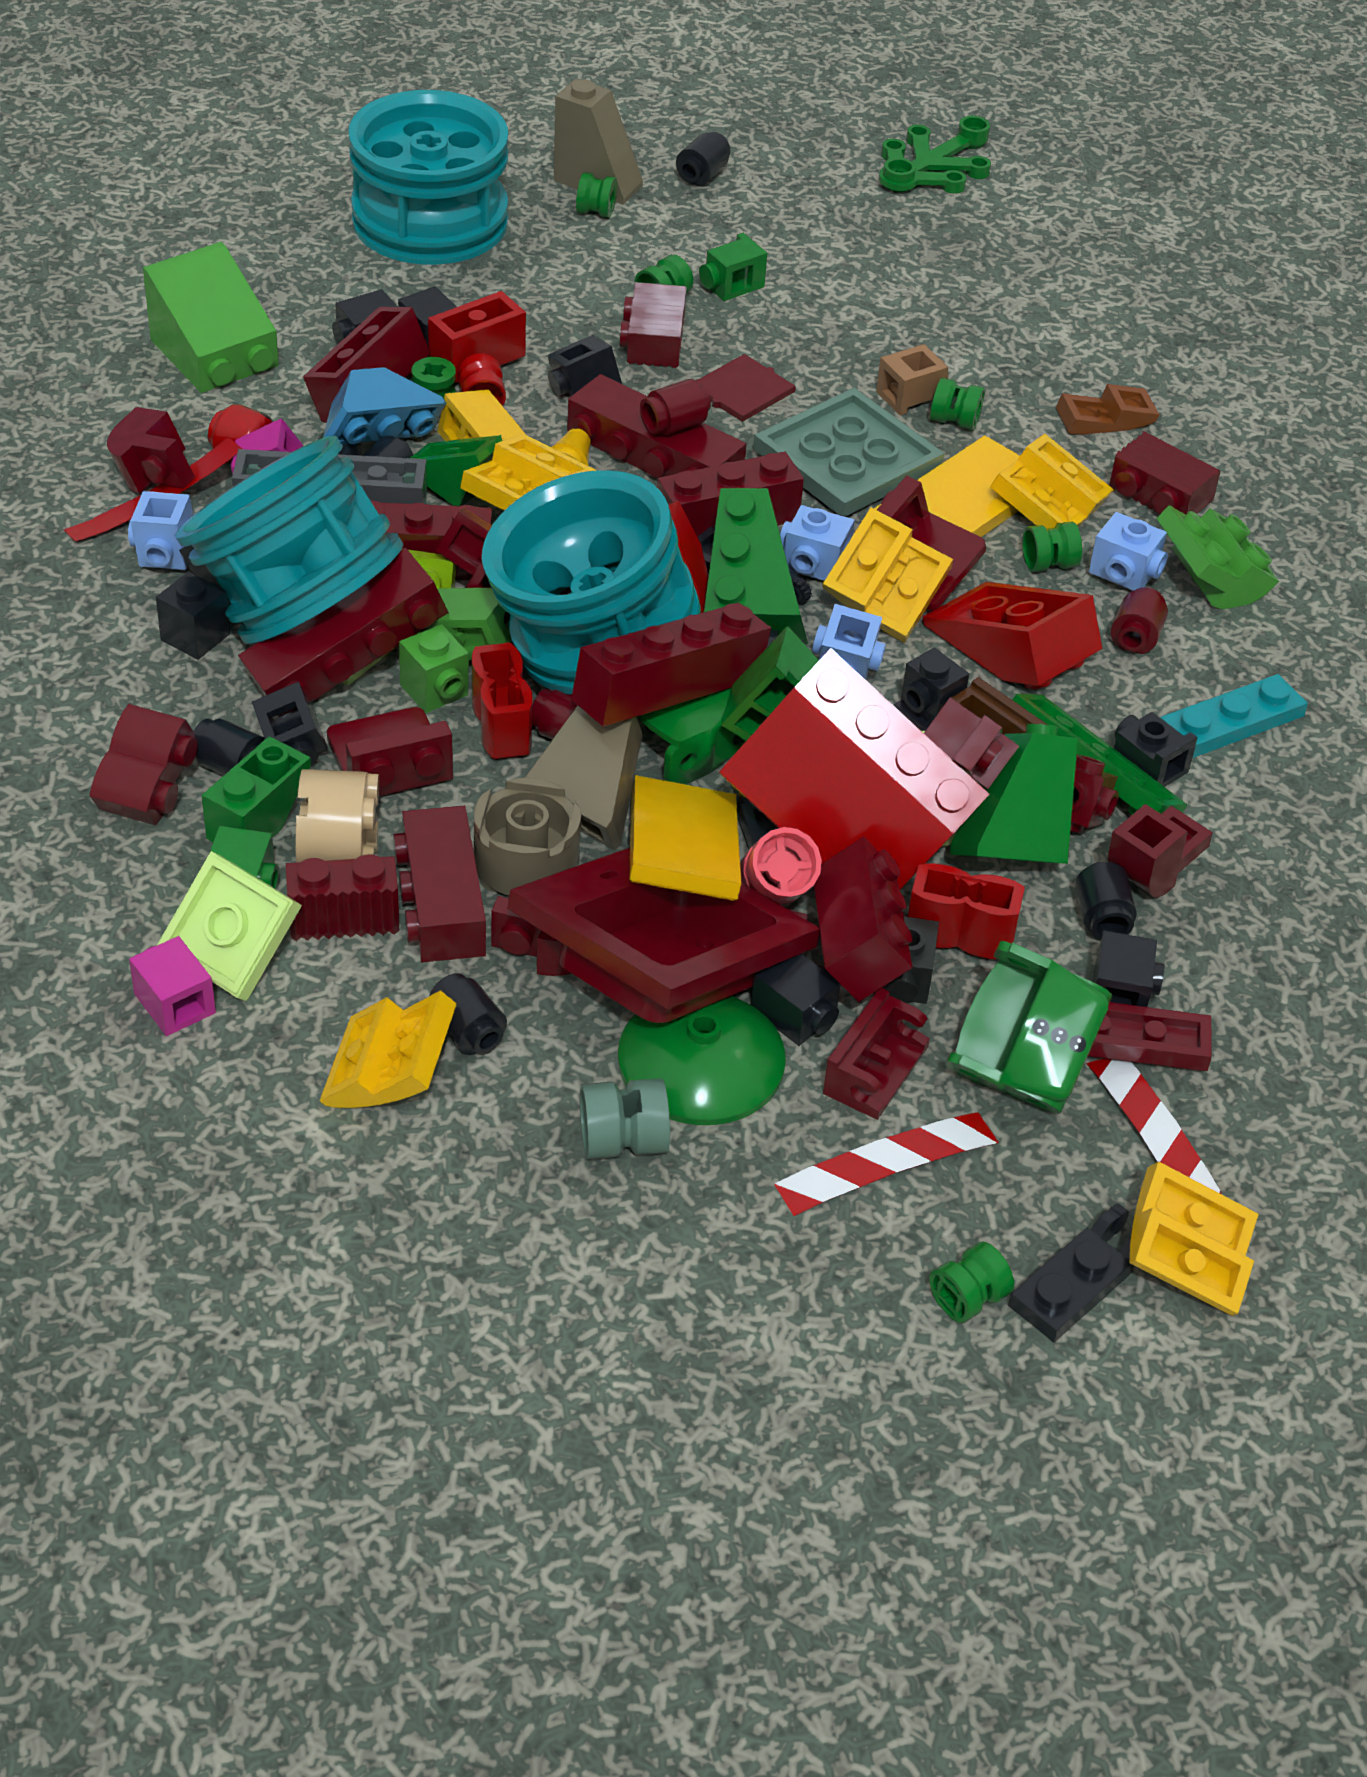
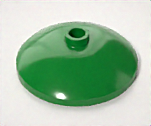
[618,996,786,1125]

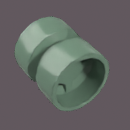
[580,1078,670,1159]

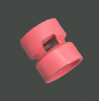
[740,827,822,907]

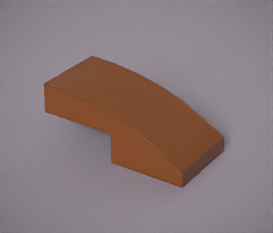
[1056,384,1160,435]

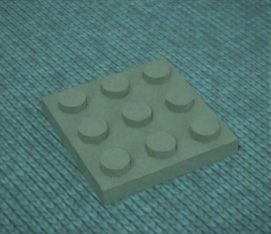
[753,388,945,517]

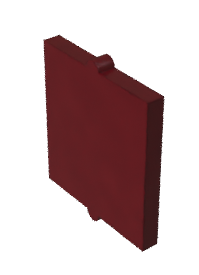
[696,354,796,422]

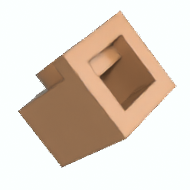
[876,344,948,415]

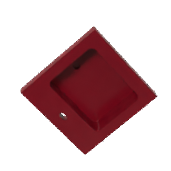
[507,847,820,1023]

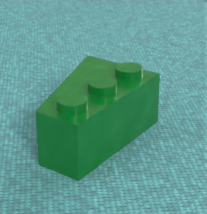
[704,488,808,644]
[721,626,819,741]

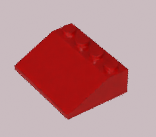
[718,648,989,890]

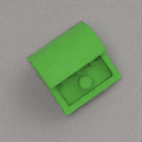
[1156,505,1280,609]

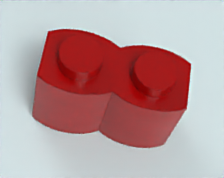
[472,642,533,759]
[908,863,1025,959]

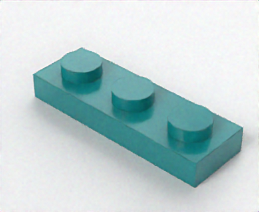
[1160,674,1308,758]

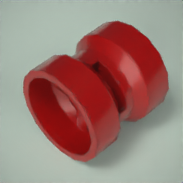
[458,353,506,406]

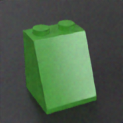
[143,242,279,393]

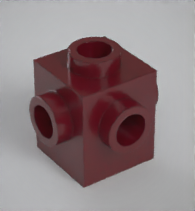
[1070,754,1119,833]

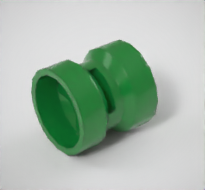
[634,254,694,294]
[930,377,985,431]
[1022,521,1082,572]
[929,1241,1014,1323]

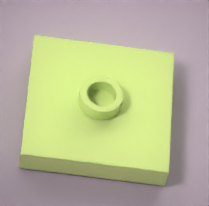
[157,851,302,1001]

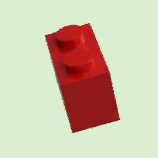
[428,291,526,383]

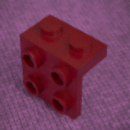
[854,475,986,610]
[327,707,453,796]

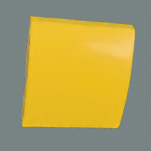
[990,433,1114,529]
[460,434,596,511]
[823,507,953,643]
[320,990,457,1108]
[1130,1161,1259,1316]

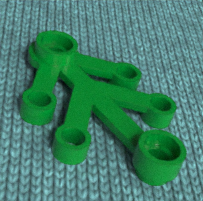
[879,116,991,194]

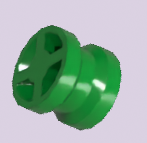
[576,172,617,218]
[412,357,456,399]

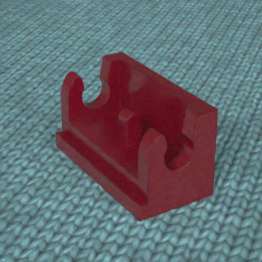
[823,988,930,1120]

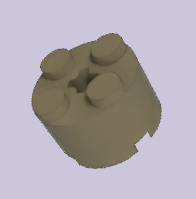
[474,778,581,895]

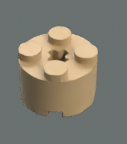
[296,769,379,863]

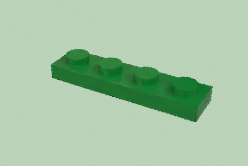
[1013,694,1188,815]

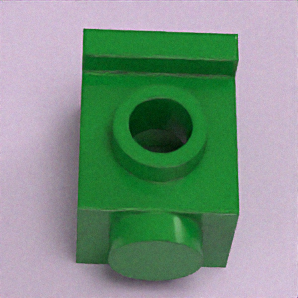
[699,233,767,301]

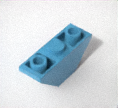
[323,367,446,444]

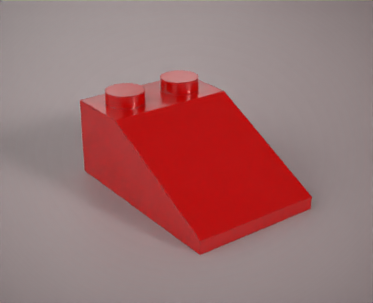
[923,581,1102,689]

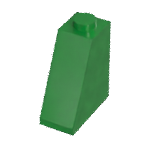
[950,724,1078,864]

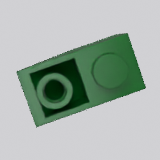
[201,736,311,842]

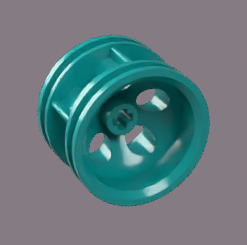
[349,90,508,265]
[175,435,403,644]
[482,470,701,694]

